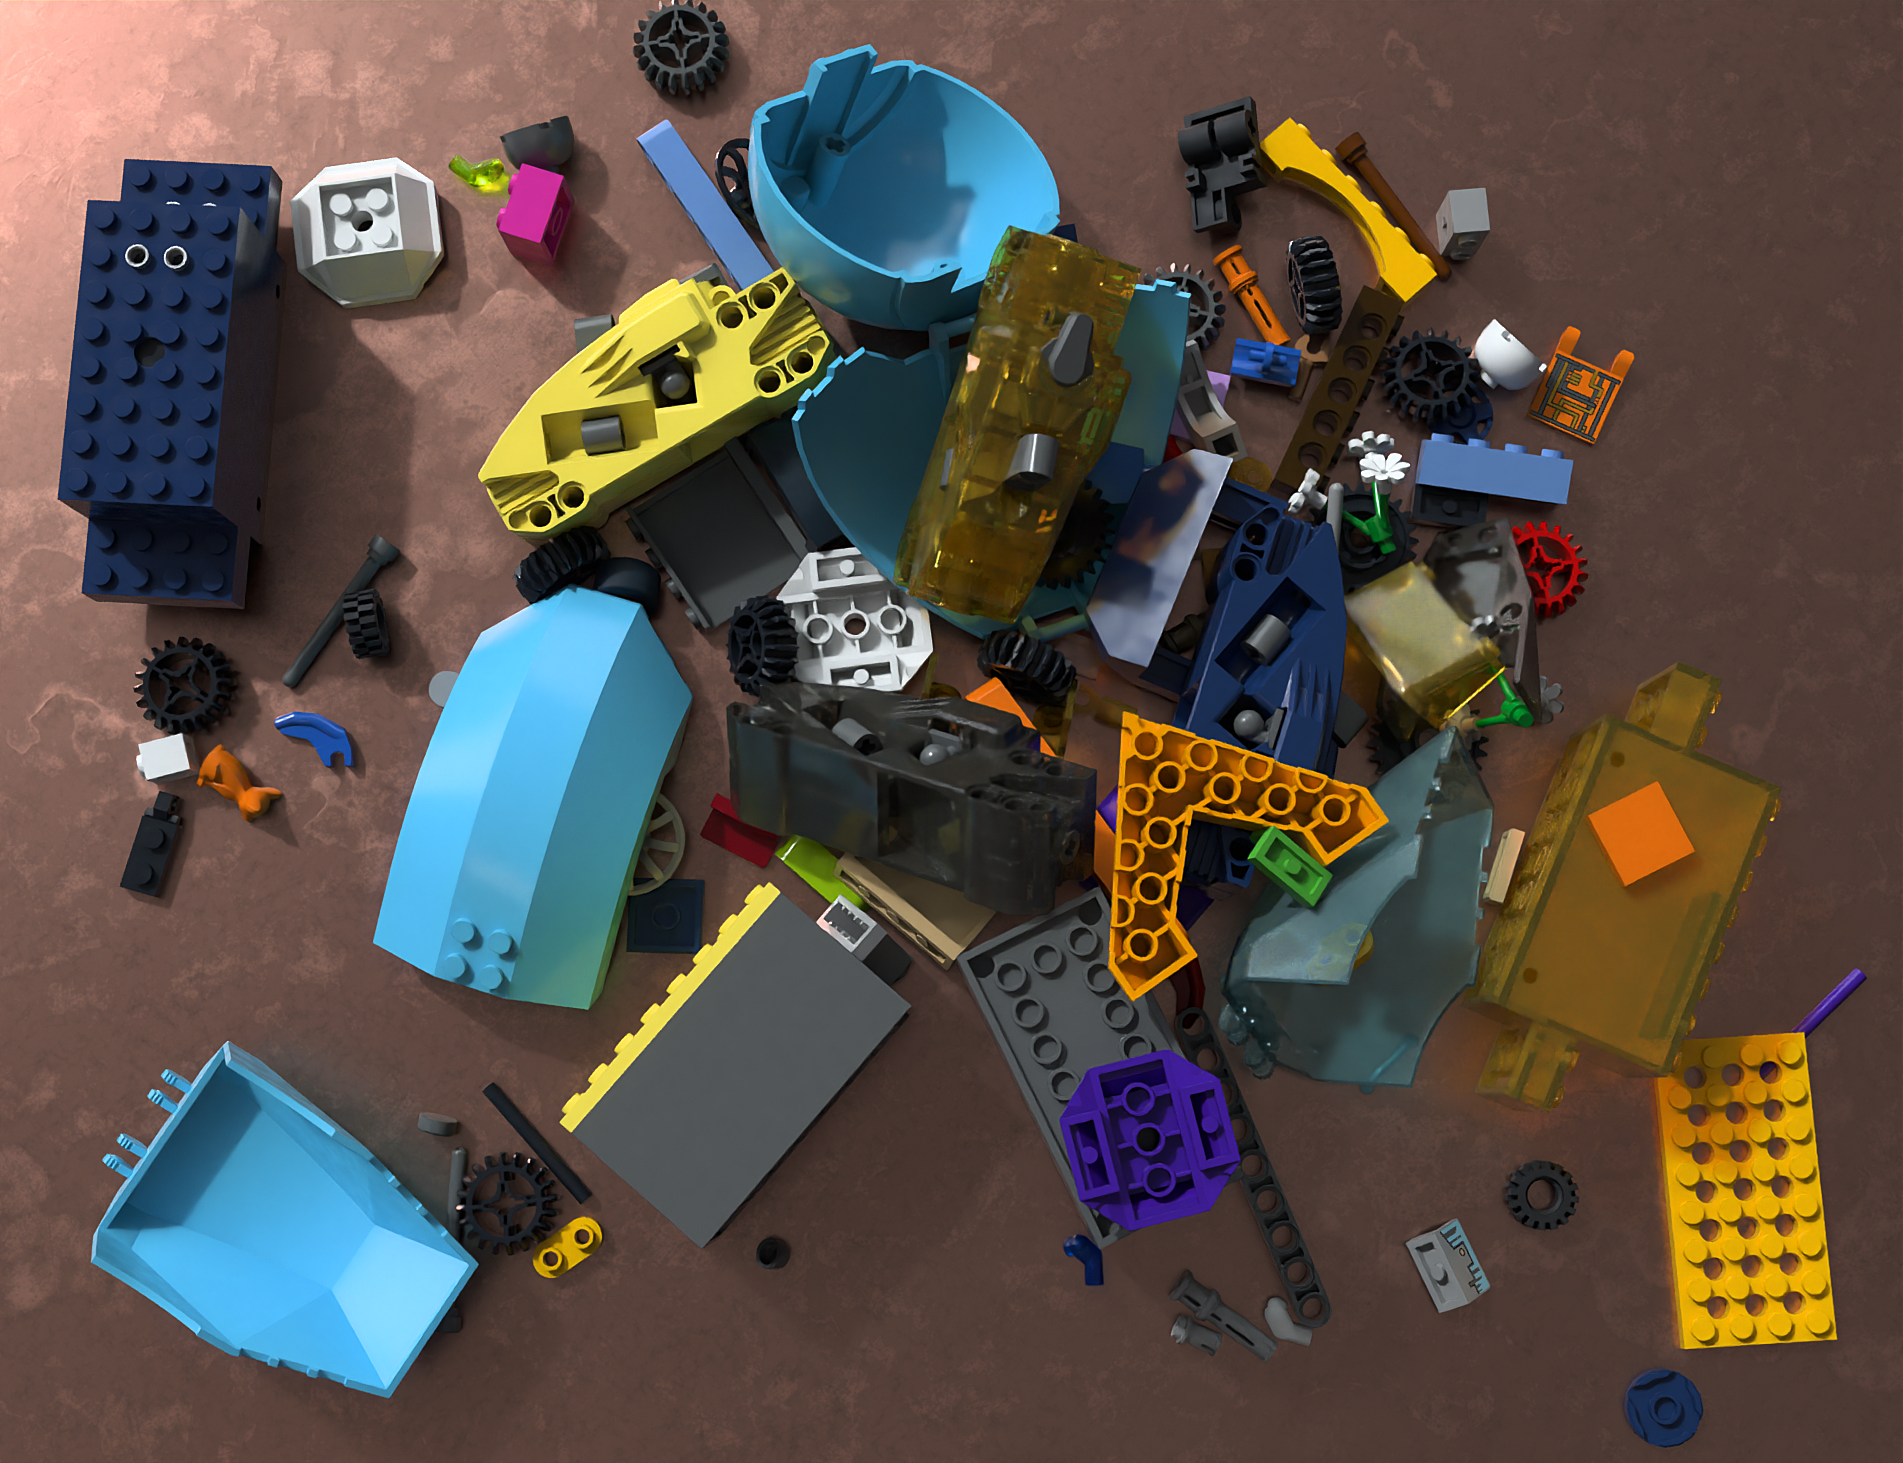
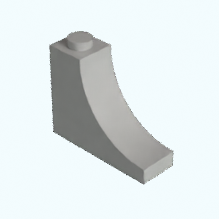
[816,894,914,986]

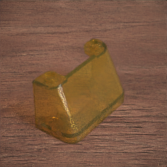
[1345,561,1506,728]

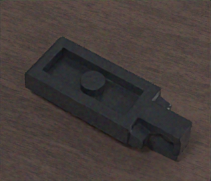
[119,791,182,898]

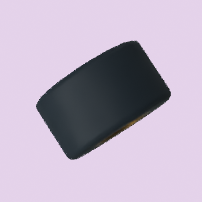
[593,557,661,616]

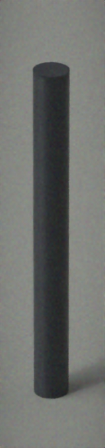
[482,1082,592,1205]

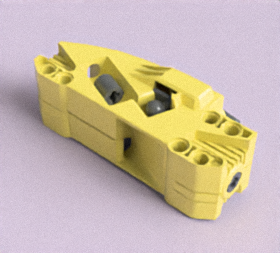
[478,263,837,546]

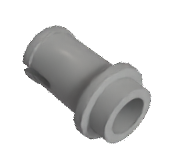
[1171,1315,1223,1357]

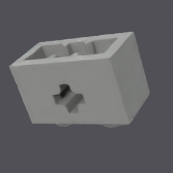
[1436,188,1490,260]

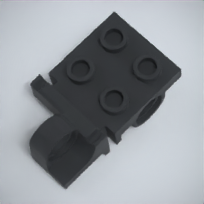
[1178,96,1267,235]

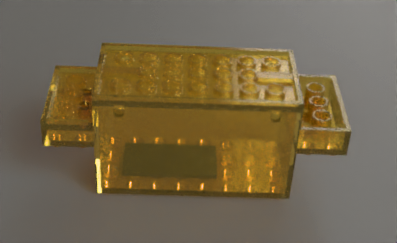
[1461,661,1782,1113]

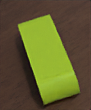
[774,826,871,913]

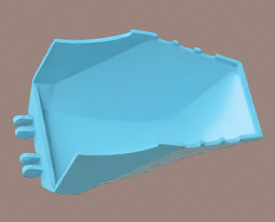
[91,1041,479,1398]

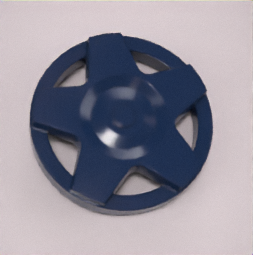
[1424,382,1493,445]

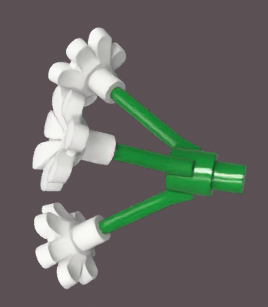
[1288,431,1410,554]

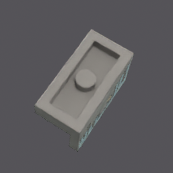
[1406,1218,1490,1313]

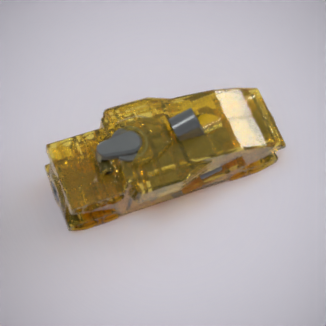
[893,225,1141,625]

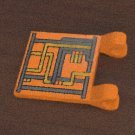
[1526,326,1634,445]

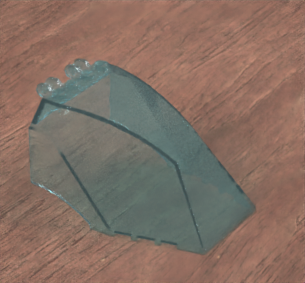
[1218,726,1495,1088]

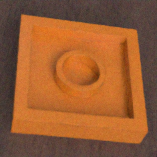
[1584,781,1695,887]

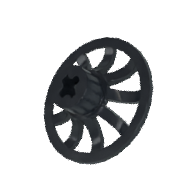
[714,138,761,230]

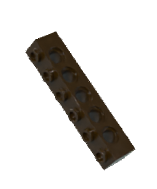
[1270,285,1405,505]

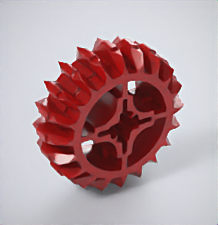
[1487,521,1589,621]

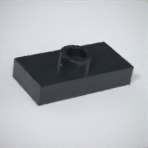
[1409,483,1489,532]

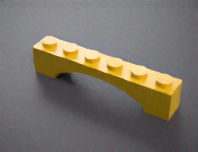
[1260,118,1437,313]

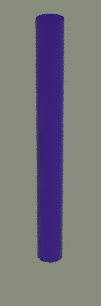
[1759,968,1867,1080]

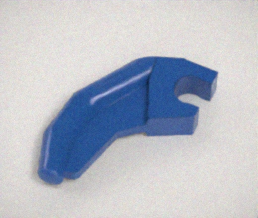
[274,711,355,768]

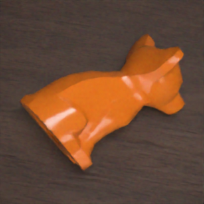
[196,744,281,822]

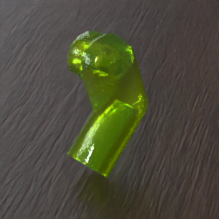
[449,154,504,187]

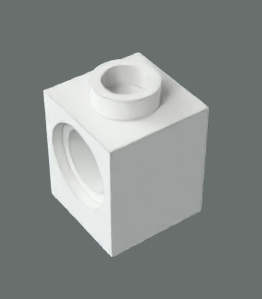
[137,733,200,784]

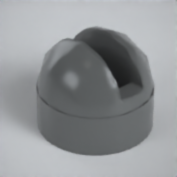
[756,1238,790,1270]

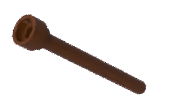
[1335,132,1452,280]

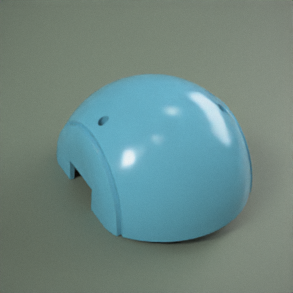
[748,44,1060,331]

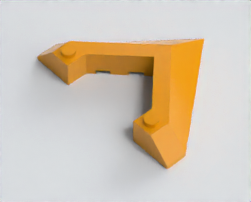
[1108,711,1389,1002]

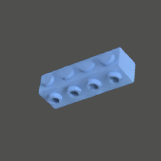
[1415,433,1574,504]

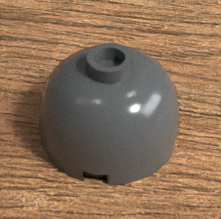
[499,116,575,174]

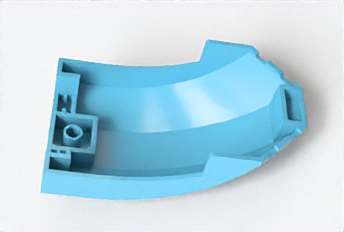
[373,583,694,1010]

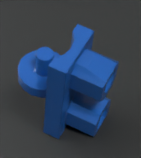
[1229,338,1302,388]

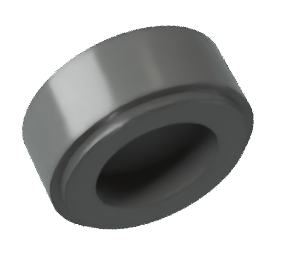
[417,1112,457,1137]

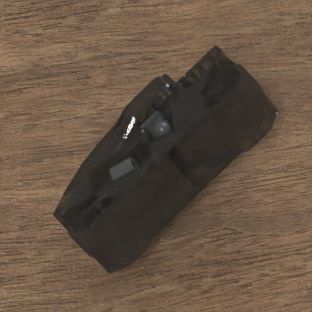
[726,682,1097,915]

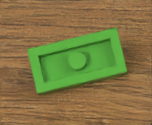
[1247,826,1333,908]

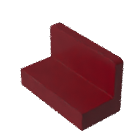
[700,793,785,868]

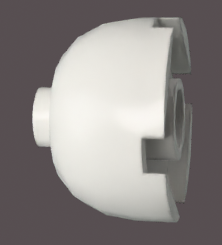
[1474,319,1548,390]

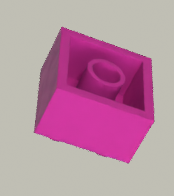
[496,163,575,266]

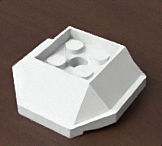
[290,157,444,309]
[777,547,934,702]

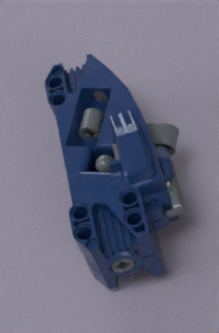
[1171,503,1369,901]

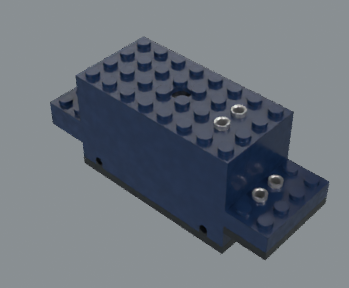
[58,159,288,609]

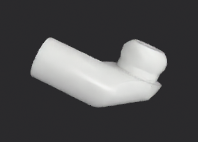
[1265,1297,1313,1346]

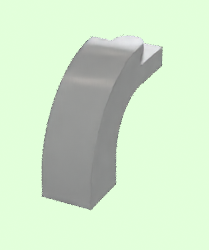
[1176,339,1248,463]

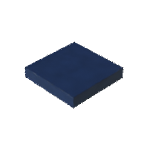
[626,877,705,955]

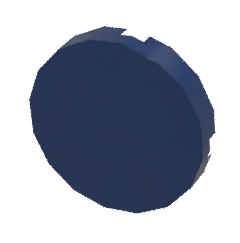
[1623,1368,1704,1448]

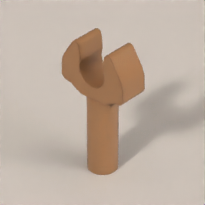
[1288,334,1330,402]

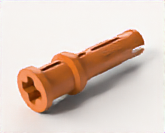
[1213,244,1291,346]

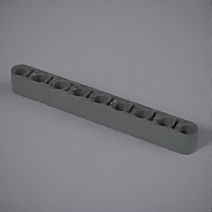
[1174,1007,1332,1328]

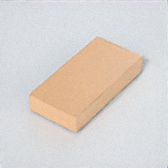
[1482,828,1525,906]

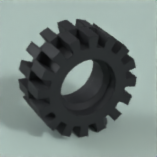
[343,588,390,659]
[1504,1160,1579,1231]

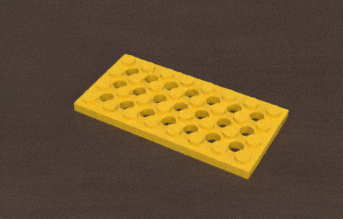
[1650,1032,1837,1349]

